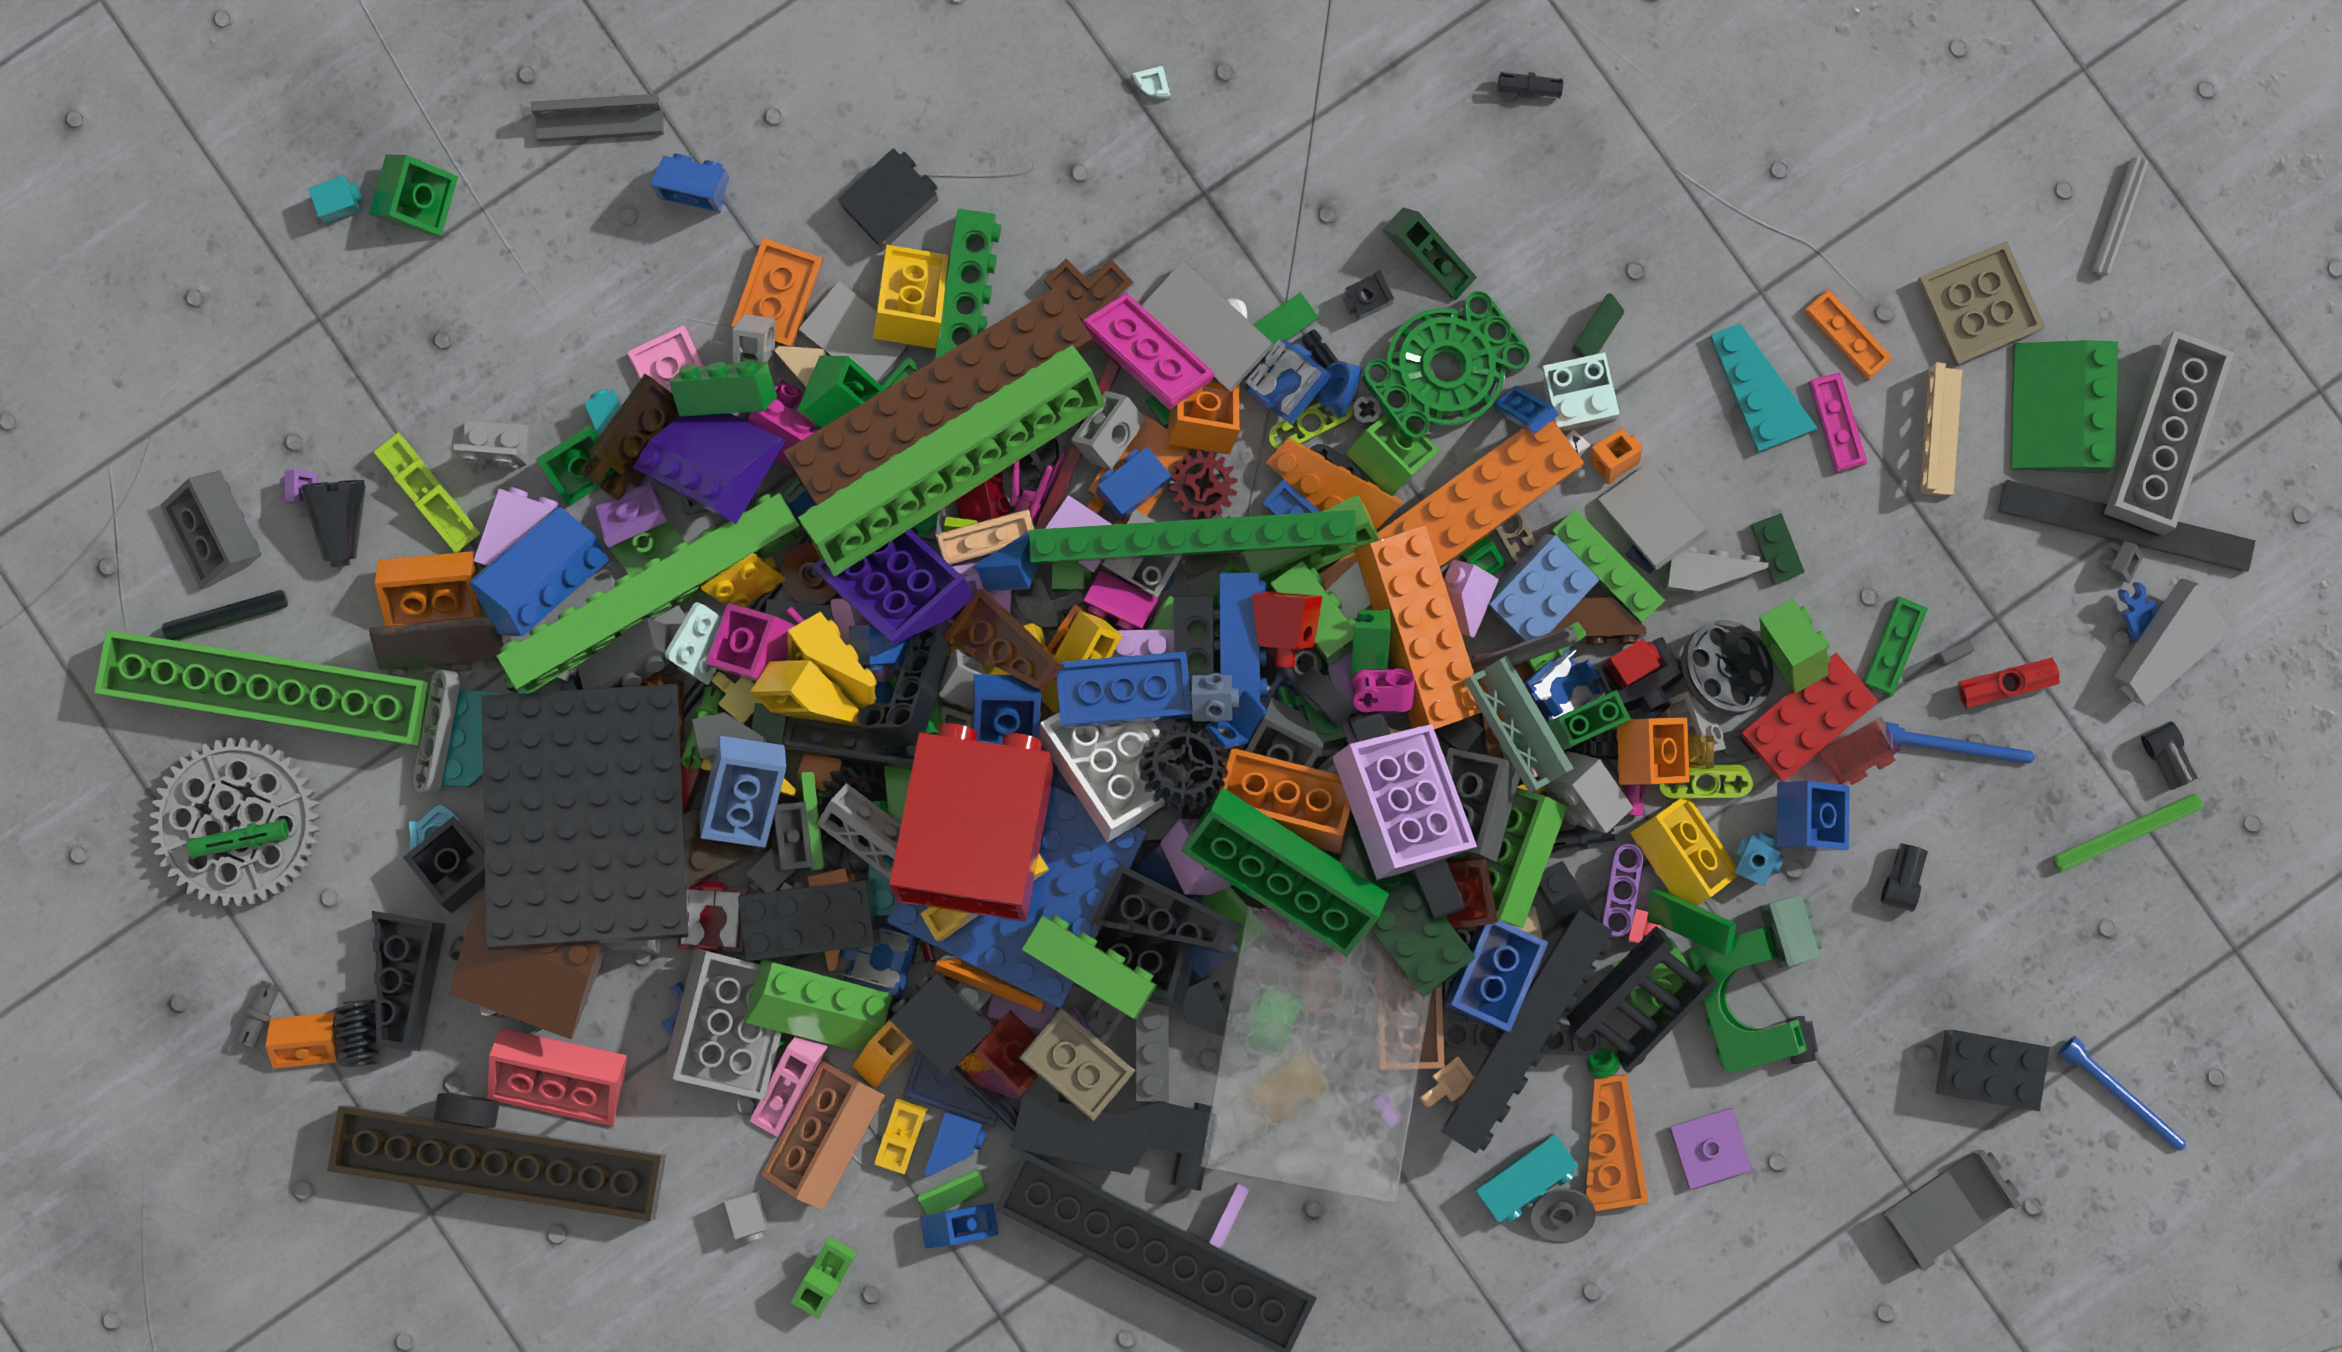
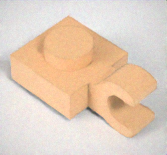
[1419,1056,1474,1108]

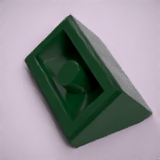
[1572,293,1624,358]

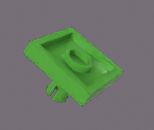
[603,518,685,577]

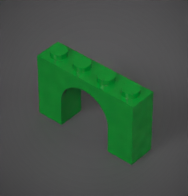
[1688,925,1807,1074]

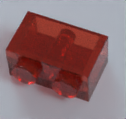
[1820,716,1901,785]

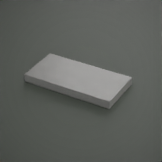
[1142,260,1274,392]

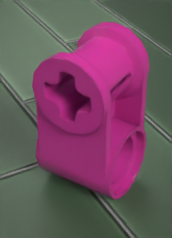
[1351,669,1415,713]

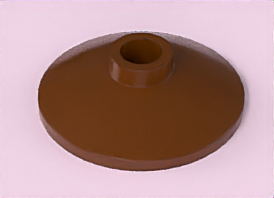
[780,542,837,605]

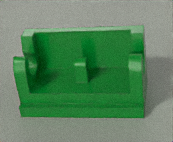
[1350,609,1391,680]

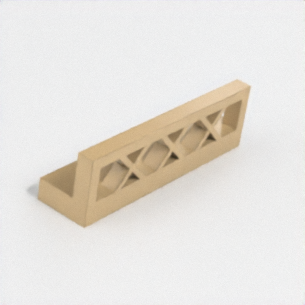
[1919,362,1963,497]

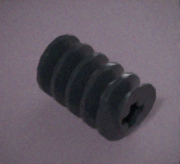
[333,999,380,1067]

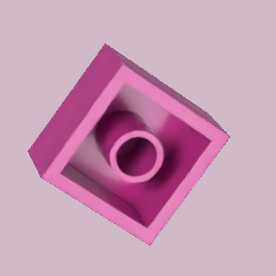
[706,603,795,682]

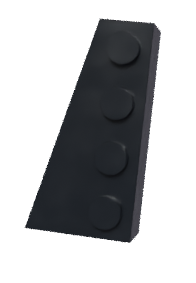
[1091,864,1242,954]
[372,911,446,1051]

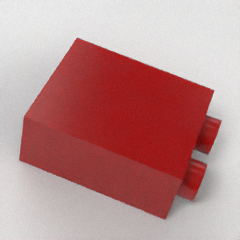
[889,723,1054,922]

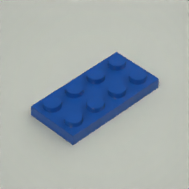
[1056,652,1192,728]

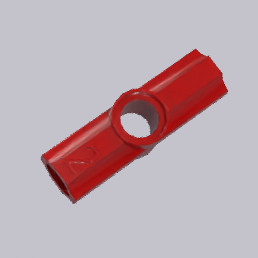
[1958,657,2060,709]

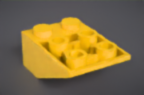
[787,612,877,709]
[750,660,862,726]

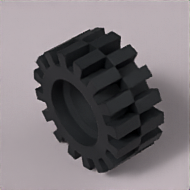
[1574,729,1618,760]

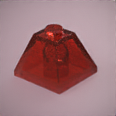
[1445,856,1497,928]

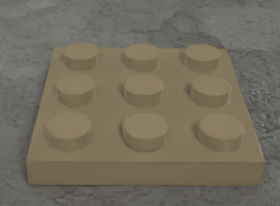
[1917,241,2045,366]

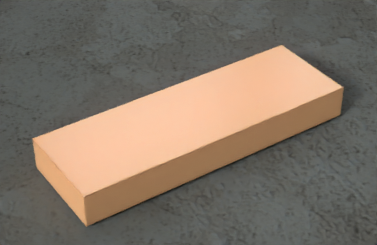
[936,509,1034,564]

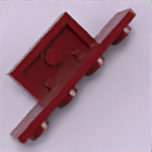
[956,471,1009,523]

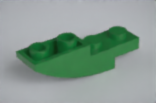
[1498,690,1631,763]

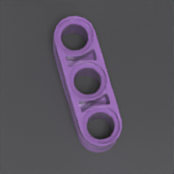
[1600,844,1643,937]

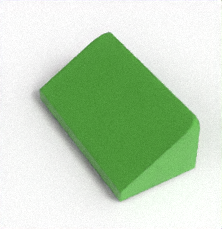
[917,1169,987,1215]

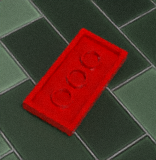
[1739,653,1879,782]

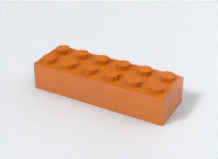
[1354,525,1482,729]

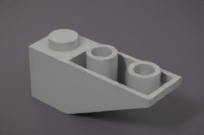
[1664,546,1769,595]

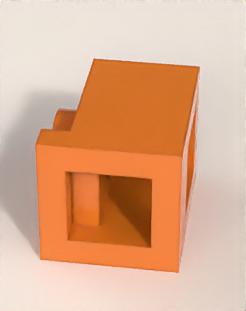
[1590,428,1642,485]

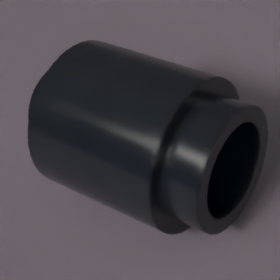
[1786,1015,1818,1064]

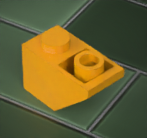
[852,1020,916,1089]

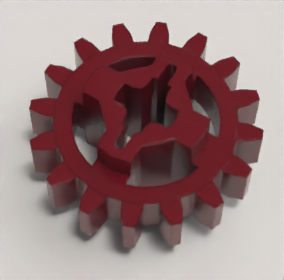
[1168,450,1238,519]

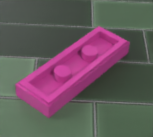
[1808,372,1868,473]

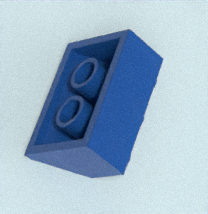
[1443,915,1548,1032]

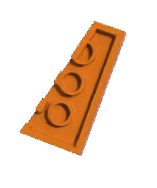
[1266,437,1403,530]
[1586,1074,1649,1211]

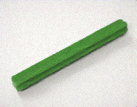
[2053,794,2203,871]

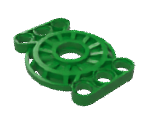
[1362,291,1530,442]

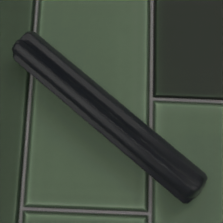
[162,590,288,640]

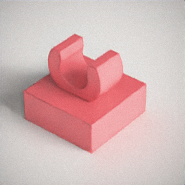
[1624,909,1661,944]

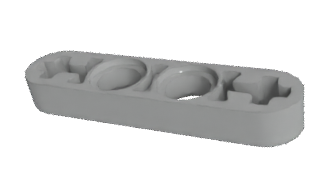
[413,670,460,794]

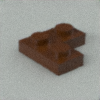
[1044,258,1133,321]

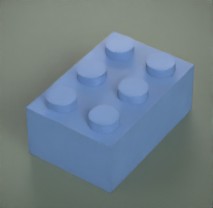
[1487,534,1600,643]
[700,736,786,847]

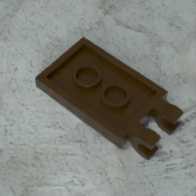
[579,374,680,501]

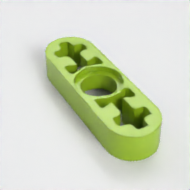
[1268,401,1354,451]
[1659,765,1753,798]

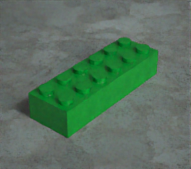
[1181,787,1389,957]

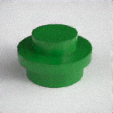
[1587,1047,1620,1078]

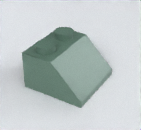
[1759,894,1822,968]

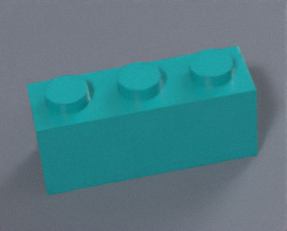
[1474,1133,1578,1224]

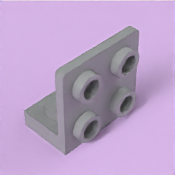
[452,420,531,469]

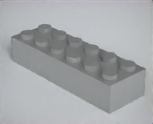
[2104,330,2234,536]

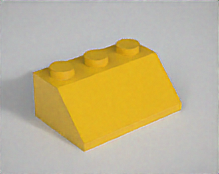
[1630,798,1739,905]

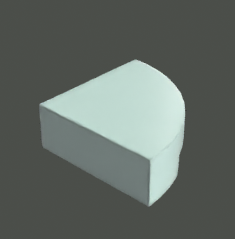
[1132,66,1171,99]

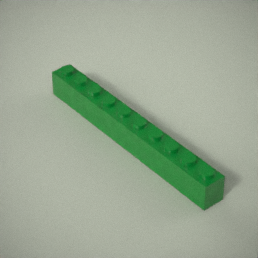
[1029,510,1357,564]

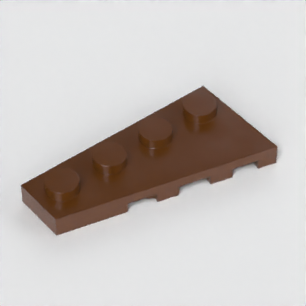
[943,588,1064,691]

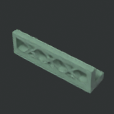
[1464,656,1574,794]

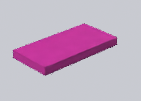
[1082,293,1215,410]

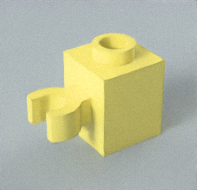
[711,671,762,726]

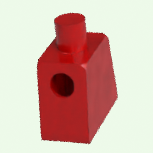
[1252,591,1322,667]

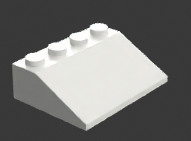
[1039,712,1194,842]

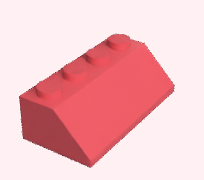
[487,1028,627,1127]

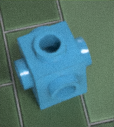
[1735,832,1785,886]

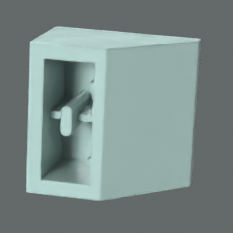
[1542,353,1620,432]

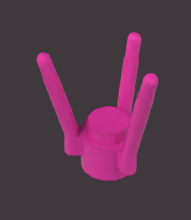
[1009,451,1067,522]

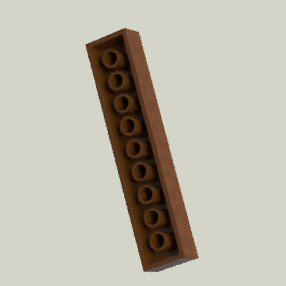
[783,285,1093,506]

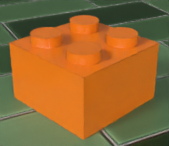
[1616,718,1690,785]

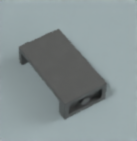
[1882,1150,2021,1271]

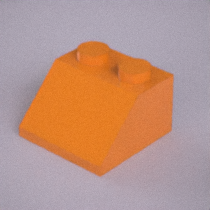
[1168,378,1240,455]

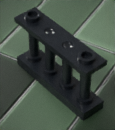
[1567,926,1718,1074]

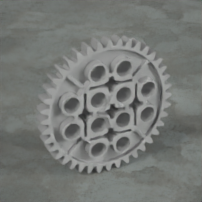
[149,738,322,907]

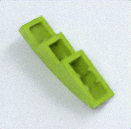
[373,431,481,553]

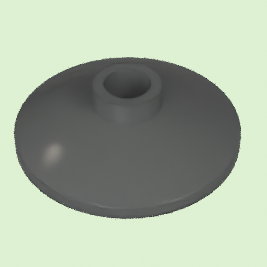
[1530,1189,1596,1243]

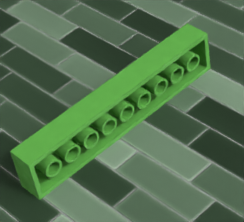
[798,345,1105,577]
[497,493,801,693]
[94,630,430,747]

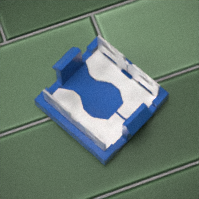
[1245,339,1332,425]
[1523,648,1606,721]
[840,923,918,996]

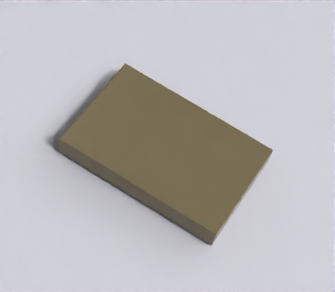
[1018,1008,1135,1121]

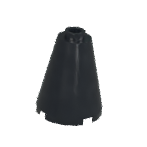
[301,480,366,567]

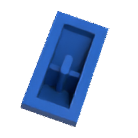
[974,532,1039,592]

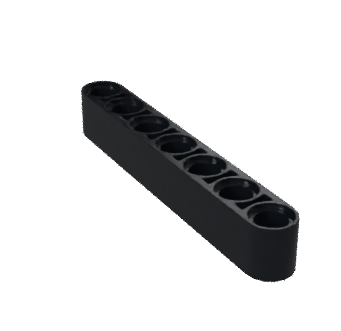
[1347,711,1465,921]

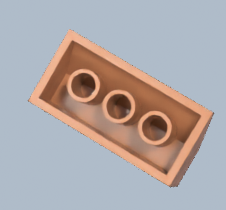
[761,1060,885,1210]

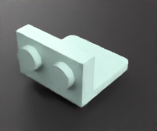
[665,602,722,685]

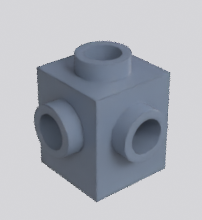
[1191,673,1239,722]

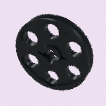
[1681,620,1774,716]

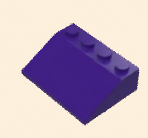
[633,413,786,524]
[811,529,973,645]

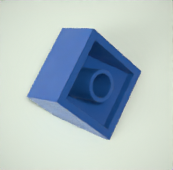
[650,154,729,213]

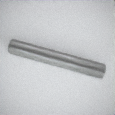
[2092,157,2148,277]

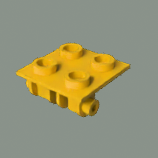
[701,553,786,608]

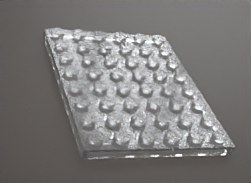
[1200,906,1431,1203]

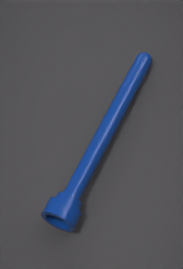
[1880,722,2035,763]
[2058,1036,2186,1150]

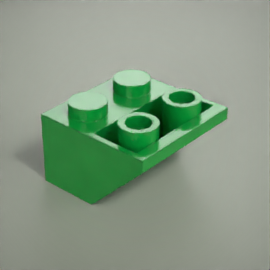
[798,356,885,430]

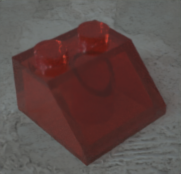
[958,1009,1039,1099]

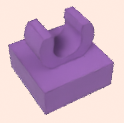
[280,469,317,505]

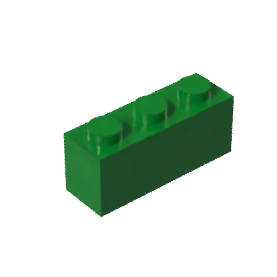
[669,360,777,416]

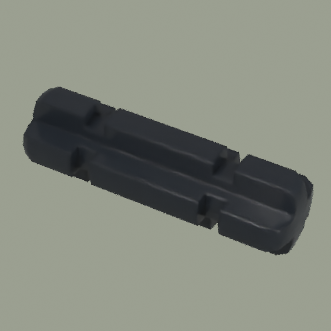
[1302,329,1338,369]

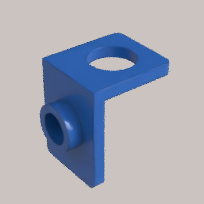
[1205,690,1267,749]

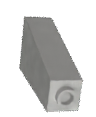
[2114,578,2231,706]

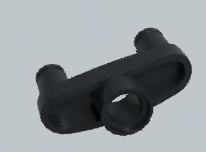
[1593,637,1683,718]

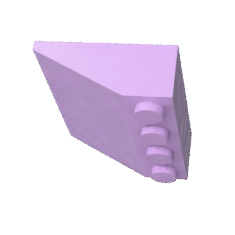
[1332,724,1477,880]

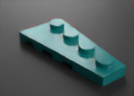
[1709,323,1818,453]

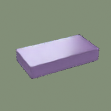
[1209,1183,1249,1248]

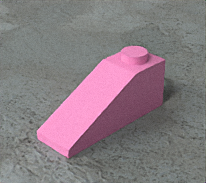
[750,1036,828,1137]

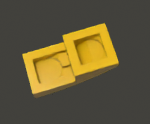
[874,1098,928,1175]

